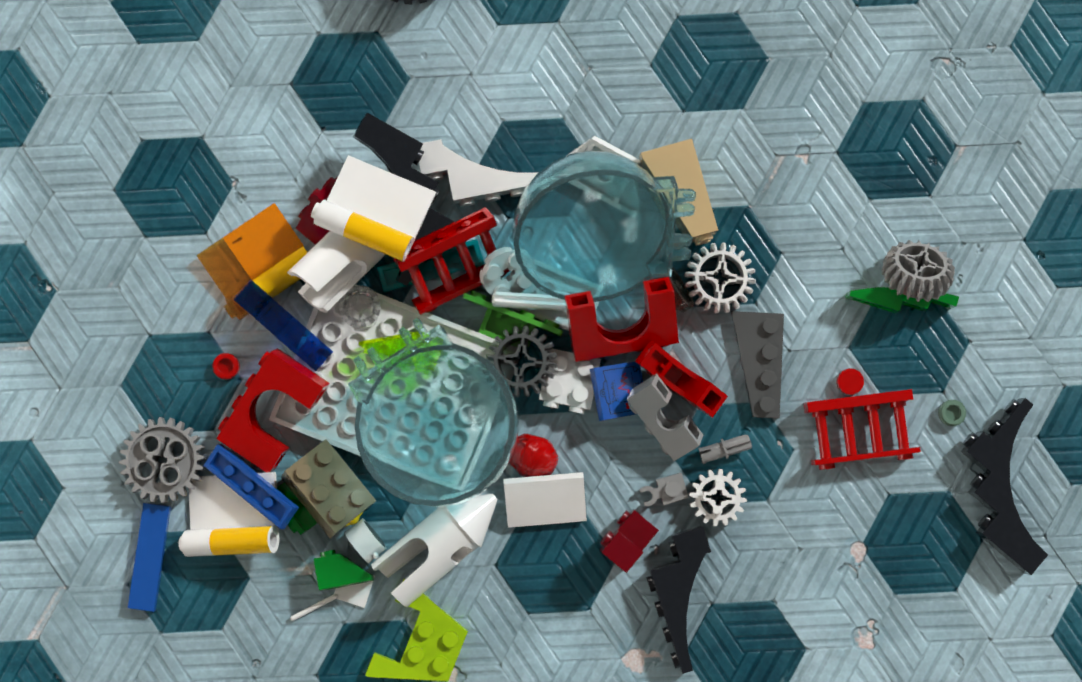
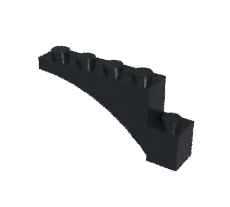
[646,526,711,674]

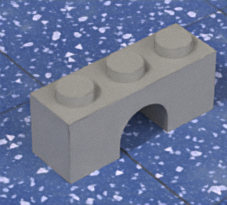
[627,374,704,461]

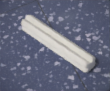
[492,292,566,311]

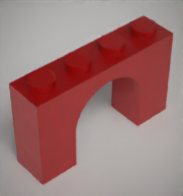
[564,277,679,362]
[216,348,330,473]

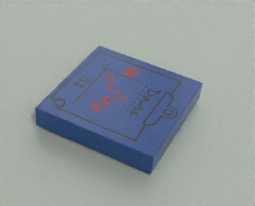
[590,361,643,421]

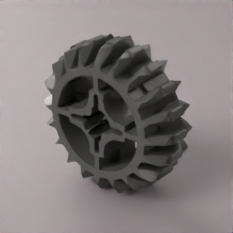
[486,326,557,397]

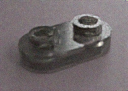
[655,262,694,312]

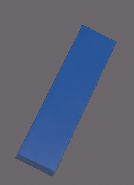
[203,444,299,529]
[128,503,171,612]

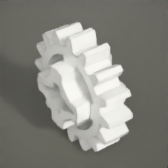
[689,469,747,526]

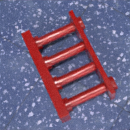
[393,207,509,315]
[803,389,921,470]

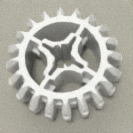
[684,243,756,313]

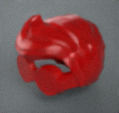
[510,433,559,477]

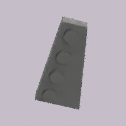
[731,311,784,418]

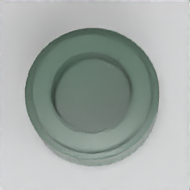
[938,400,966,426]

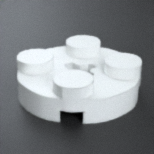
[480,247,533,295]

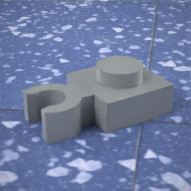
[639,473,689,506]

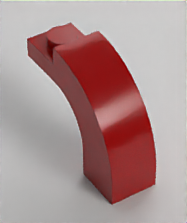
[635,340,728,418]

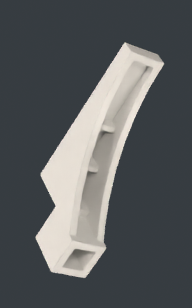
[419,139,556,207]

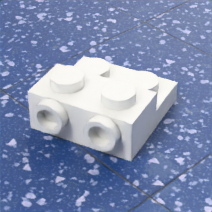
[539,349,601,414]

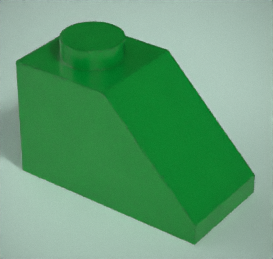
[314,550,374,591]

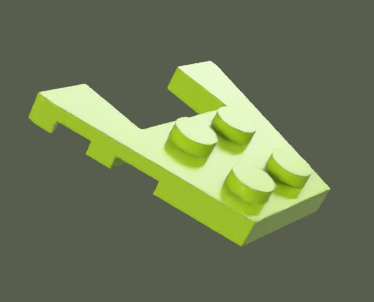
[365,578,468,681]

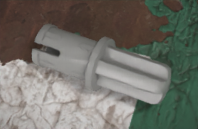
[698,434,752,464]

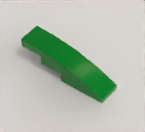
[845,287,959,313]

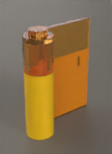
[196,203,308,320]

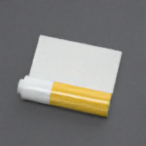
[311,155,436,262]
[179,472,279,557]

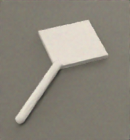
[290,575,375,621]

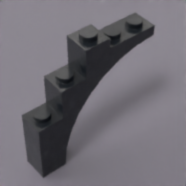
[353,113,454,286]
[961,398,1048,575]

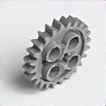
[119,417,207,503]

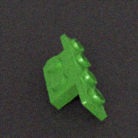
[463,291,563,348]

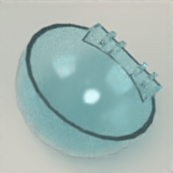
[512,151,696,302]
[348,317,519,507]

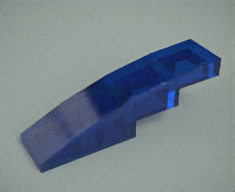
[233,279,333,371]

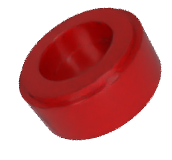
[212,353,240,380]
[836,368,864,395]

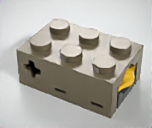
[281,439,376,539]

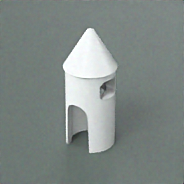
[287,231,386,313]
[371,493,498,607]

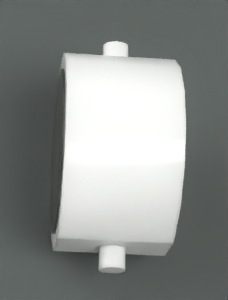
[345,518,387,563]

